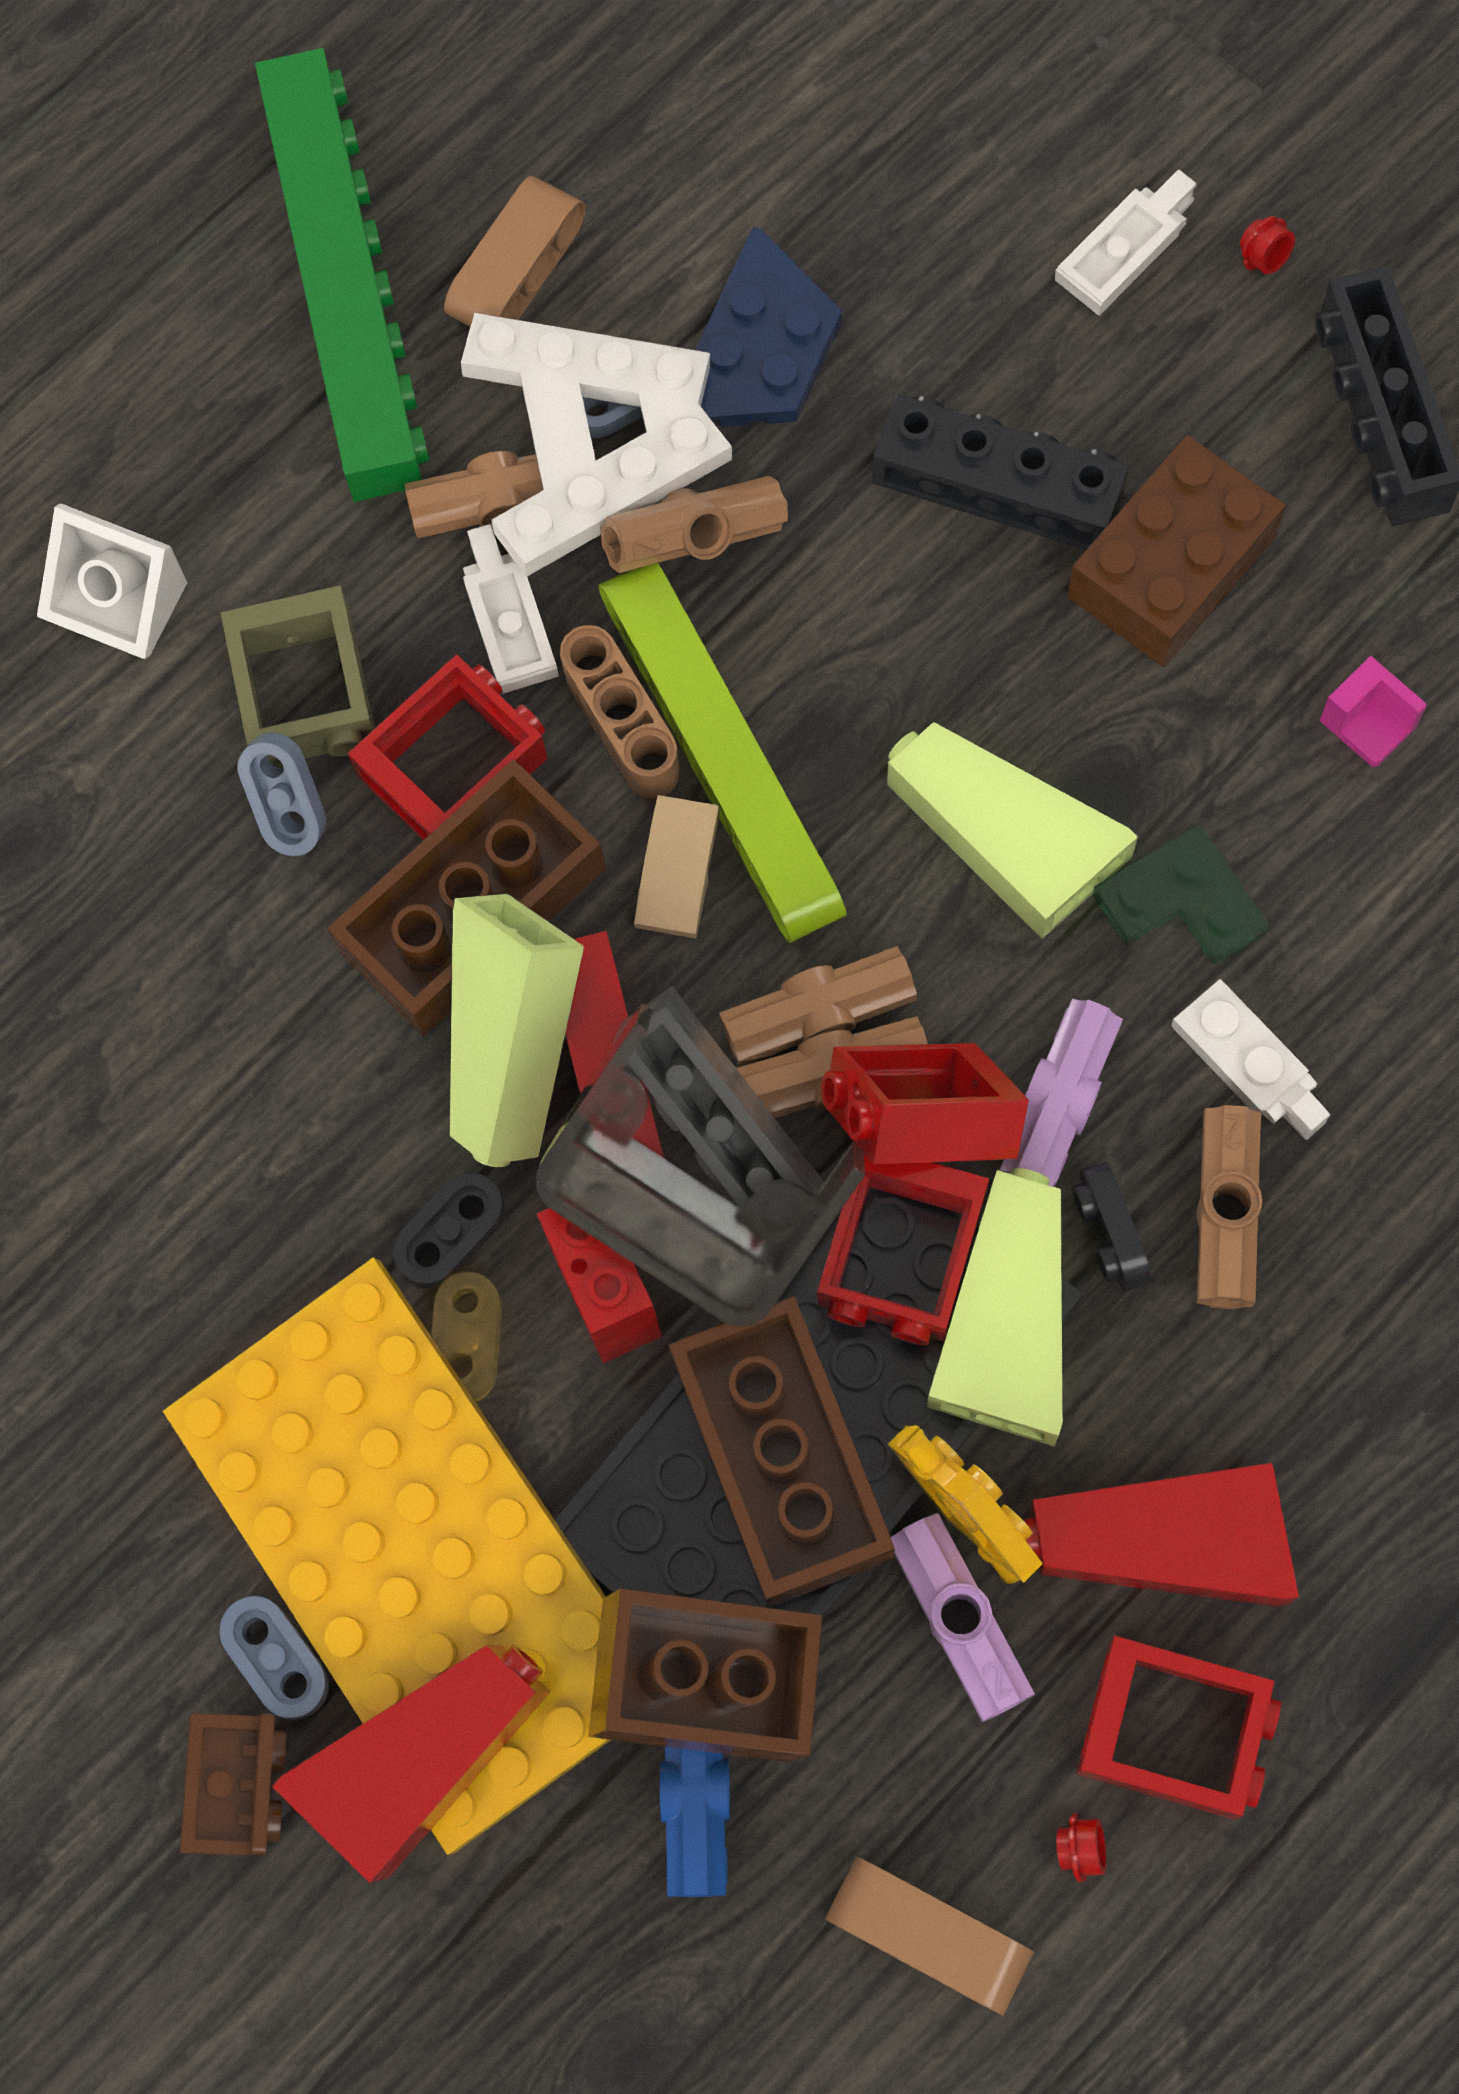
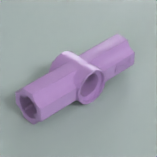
[1000,999,1123,1187]
[891,1513,1035,1723]

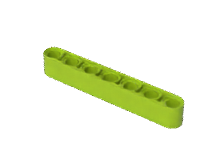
[598,563,847,944]

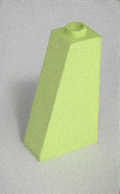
[887,722,1138,939]
[450,894,584,1167]
[927,1168,1063,1446]

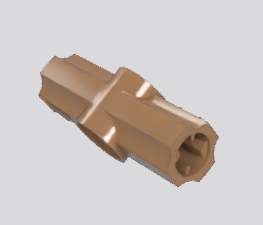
[404,451,543,539]
[600,476,788,573]
[719,946,917,1067]
[736,1016,928,1118]
[1196,1105,1263,1309]

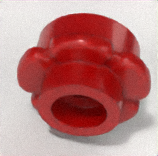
[1240,216,1295,274]
[1056,1813,1107,1882]

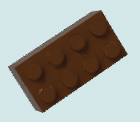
[327,759,606,1037]
[669,1296,895,1608]

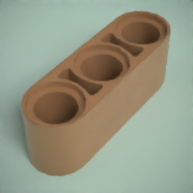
[444,175,586,327]
[560,625,680,799]
[825,1856,1035,2016]

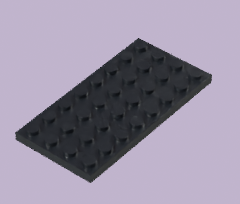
[555,1161,1083,1619]

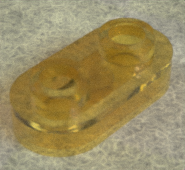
[432,1272,502,1402]

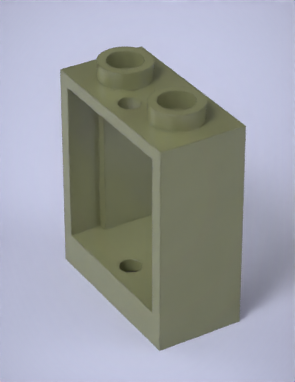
[220,585,375,768]

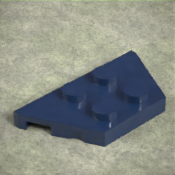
[696,226,842,427]

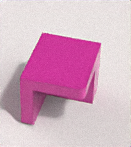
[1320,656,1426,767]

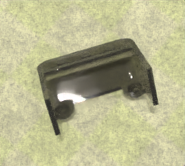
[536,1003,865,1326]

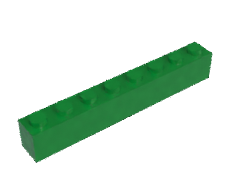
[255,48,430,502]

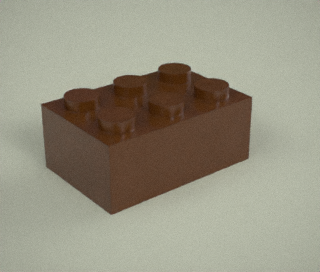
[1068,435,1286,668]
[588,1588,822,1762]

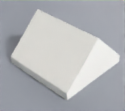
[37,503,188,659]

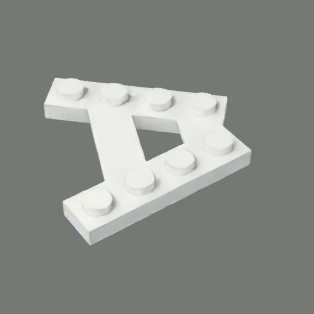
[461,313,732,577]

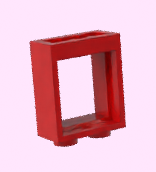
[348,654,548,841]
[821,1043,1029,1165]
[817,1149,989,1345]
[537,1186,662,1364]
[1076,1636,1281,1820]

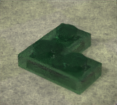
[1092,824,1270,965]

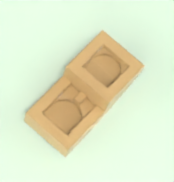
[634,795,720,939]

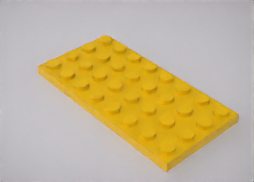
[163,1257,611,1855]

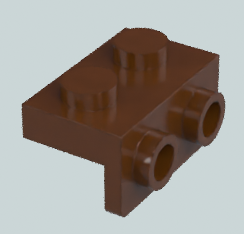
[179,1713,286,1856]

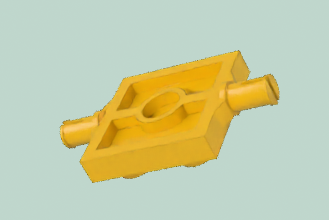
[888,1425,1043,1584]

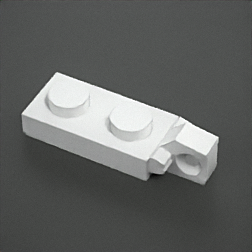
[1055,169,1196,316]
[463,524,559,694]
[1171,979,1330,1140]

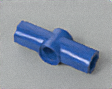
[660,1747,730,1897]

